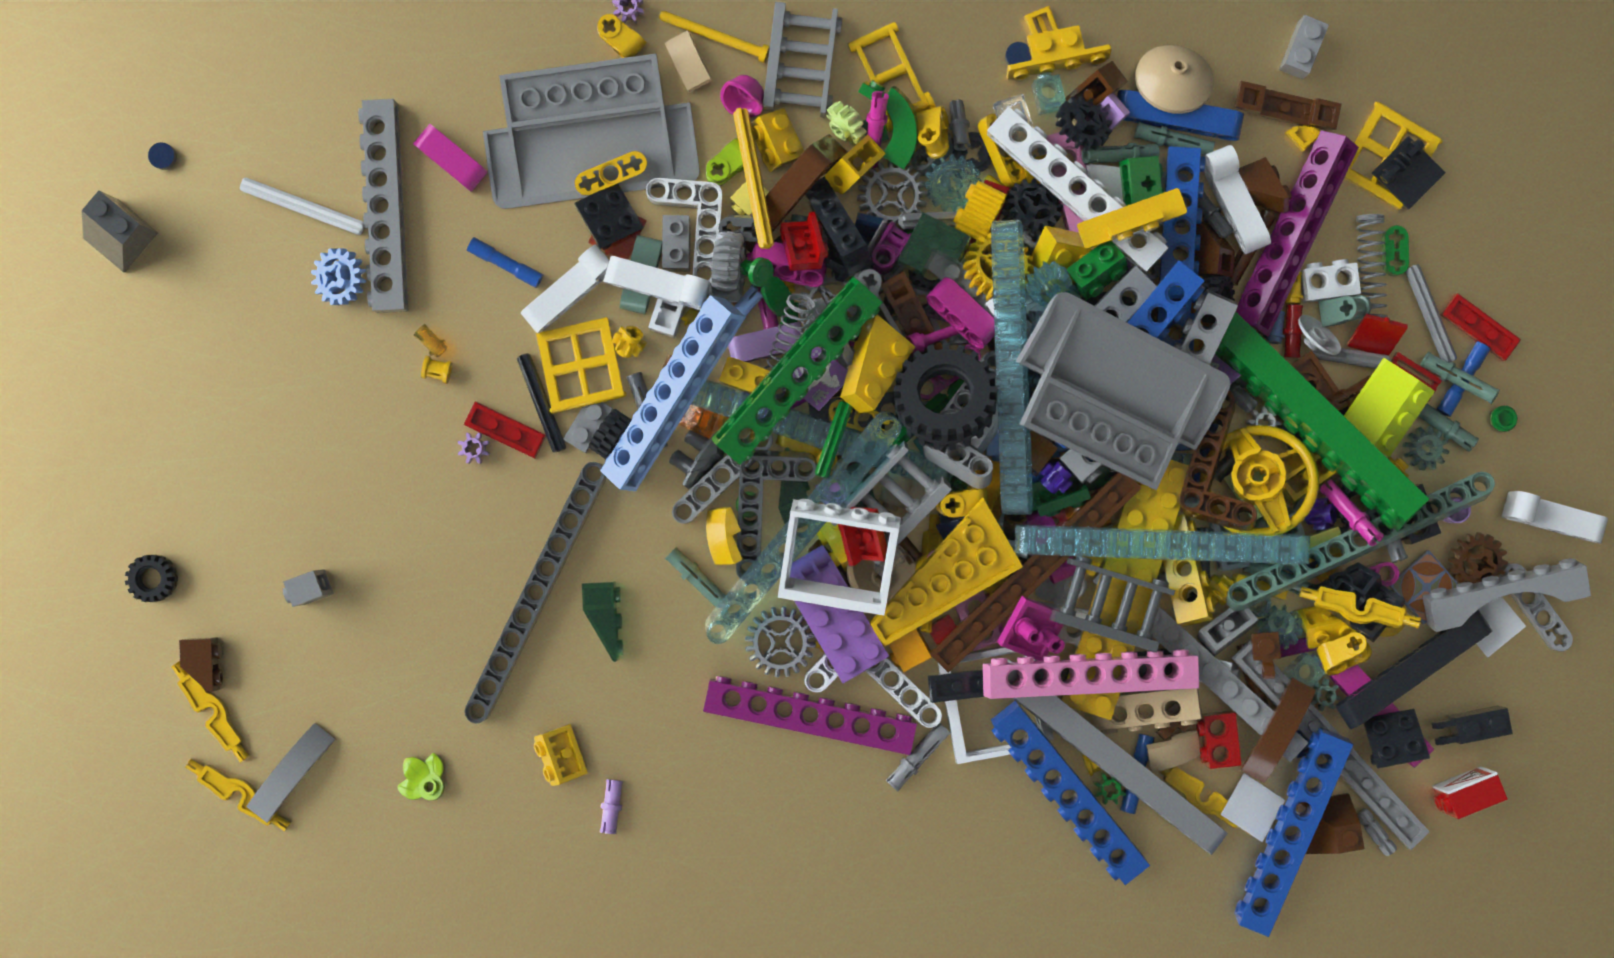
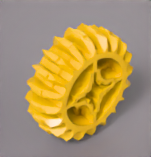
[963,232,1035,303]

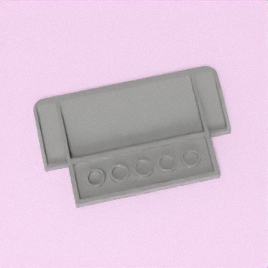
[483,53,700,209]
[1015,292,1230,490]

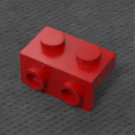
[780,212,828,271]
[838,507,887,566]

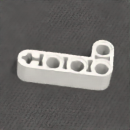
[1204,145,1271,254]
[521,244,610,334]
[604,256,711,310]
[1501,491,1608,544]

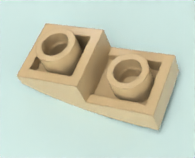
[665,30,712,93]
[1146,730,1201,772]

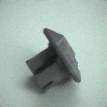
[669,428,725,489]

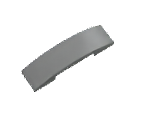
[246,723,336,823]

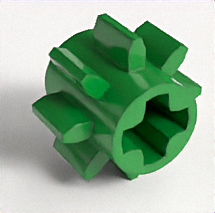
[1093,772,1126,805]

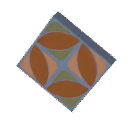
[1389,550,1458,624]

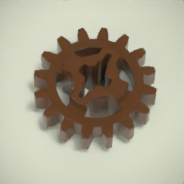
[1448,532,1508,584]

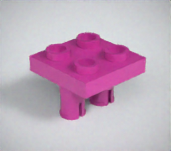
[997,596,1065,661]

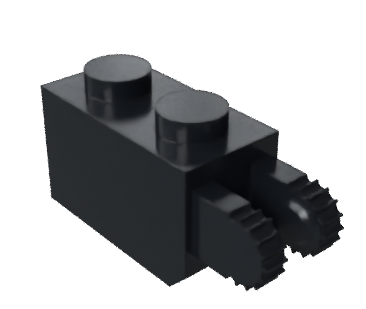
[1431,705,1513,745]

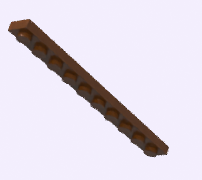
[929,472,1141,673]

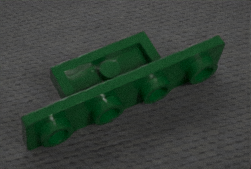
[1005,461,1112,517]

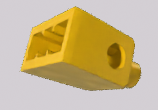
[825,135,886,195]

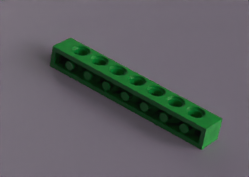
[711,277,883,465]

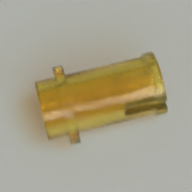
[413,324,447,358]

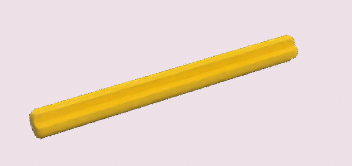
[733,108,774,249]

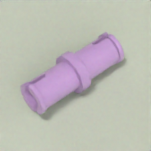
[600,779,623,834]

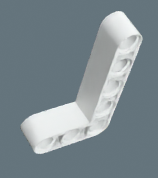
[646,178,722,312]
[804,654,942,728]

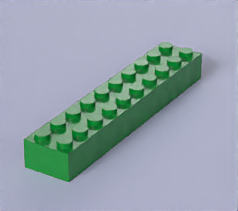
[1215,311,1429,532]

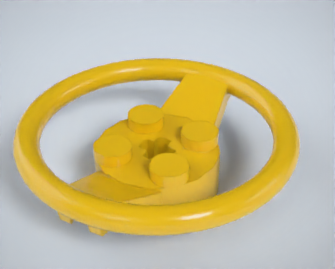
[1200,425,1319,539]

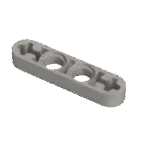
[1499,563,1573,651]

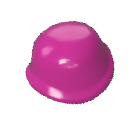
[720,75,764,118]

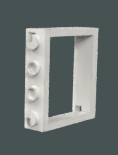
[778,499,901,616]
[937,646,1054,764]

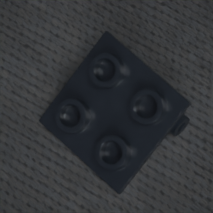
[1372,136,1446,210]
[574,183,644,250]
[1363,709,1430,769]

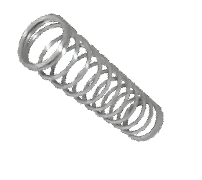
[1356,214,1388,324]
[764,294,816,398]

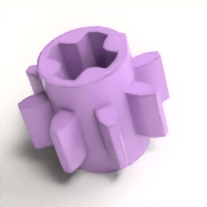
[612,0,644,24]
[458,433,490,464]

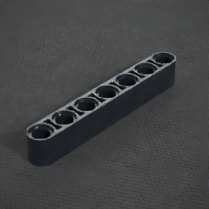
[1335,609,1493,729]

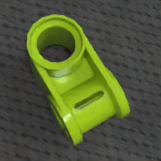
[706,138,744,186]

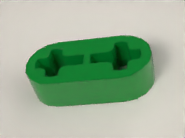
[1382,225,1409,276]

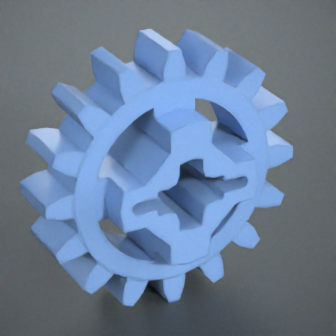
[311,248,366,305]

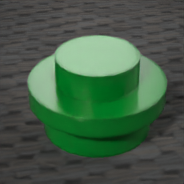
[1490,406,1518,432]

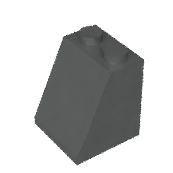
[82,190,158,273]

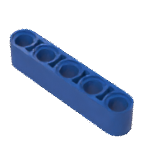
[1117,90,1244,141]

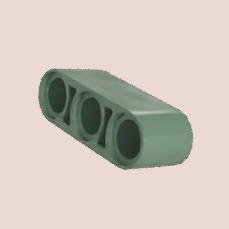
[619,235,662,315]

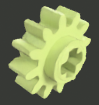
[826,101,867,146]

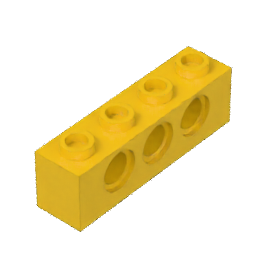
[1163,514,1216,627]

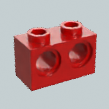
[1196,711,1242,769]

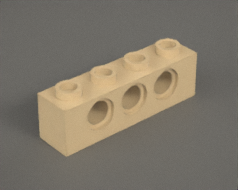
[1092,688,1202,734]

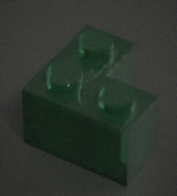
[898,212,972,277]

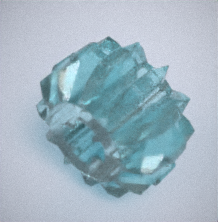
[1025,261,1072,308]
[1403,426,1449,471]
[1257,605,1303,650]

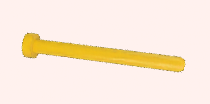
[659,11,770,63]

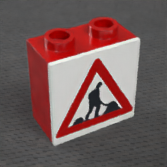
[1433,766,1508,819]

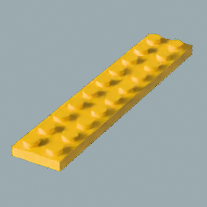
[1060,460,1189,720]

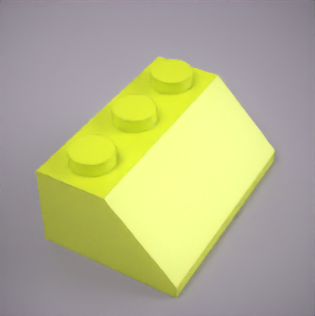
[1344,358,1435,457]

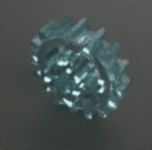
[924,154,982,212]

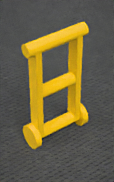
[847,22,936,132]

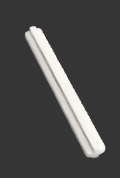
[240,178,365,235]

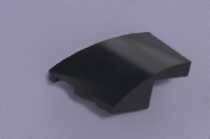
[1307,562,1405,642]

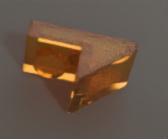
[679,401,718,438]

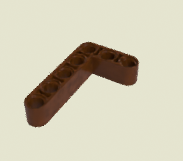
[737,134,848,253]
[1179,390,1257,532]

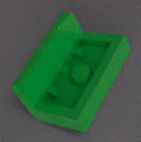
[1067,241,1128,301]

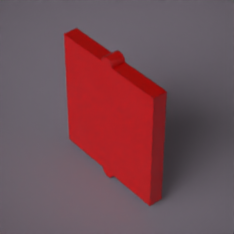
[1347,314,1408,356]

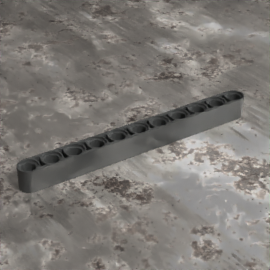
[465,462,607,724]

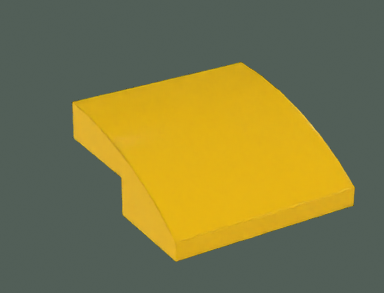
[706,507,743,565]

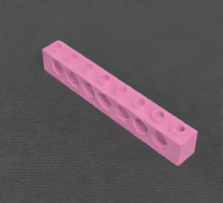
[983,649,1199,699]

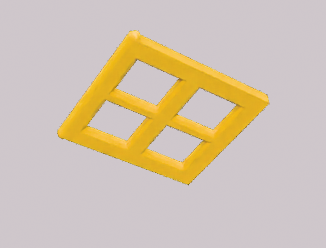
[1344,101,1443,210]
[536,317,627,413]

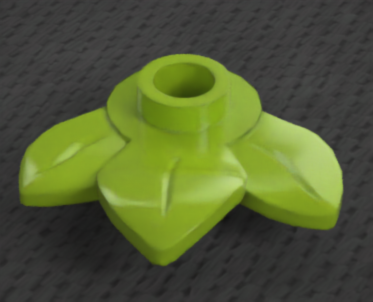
[397,753,445,801]

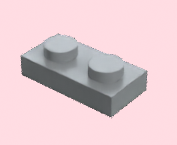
[563,402,613,453]

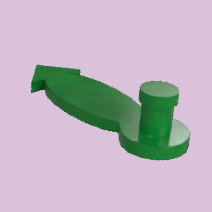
[740,257,799,324]

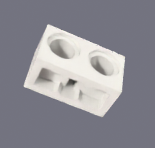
[1300,259,1361,303]
[648,298,686,338]

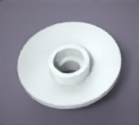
[1298,315,1341,355]

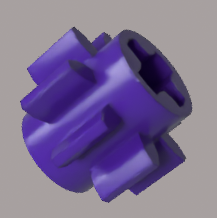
[1040,461,1073,494]
[1305,498,1337,530]

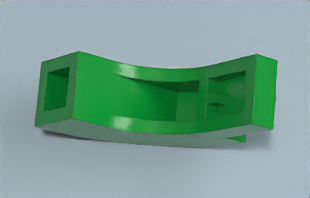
[858,80,918,170]

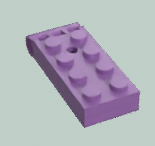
[777,545,889,684]

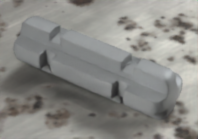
[1357,808,1397,856]

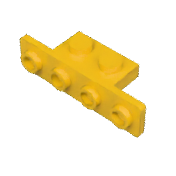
[1007,25,1112,81]
[1077,188,1187,249]

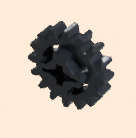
[1055,96,1112,151]
[1004,178,1063,235]

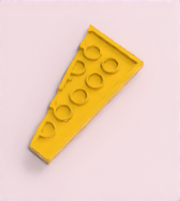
[870,497,1023,647]

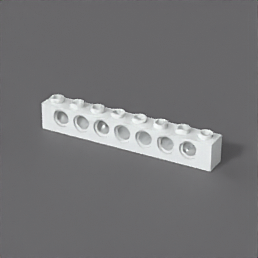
[987,106,1168,274]

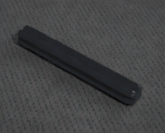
[517,353,566,453]

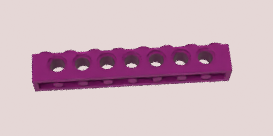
[1236,130,1359,337]
[703,675,917,755]

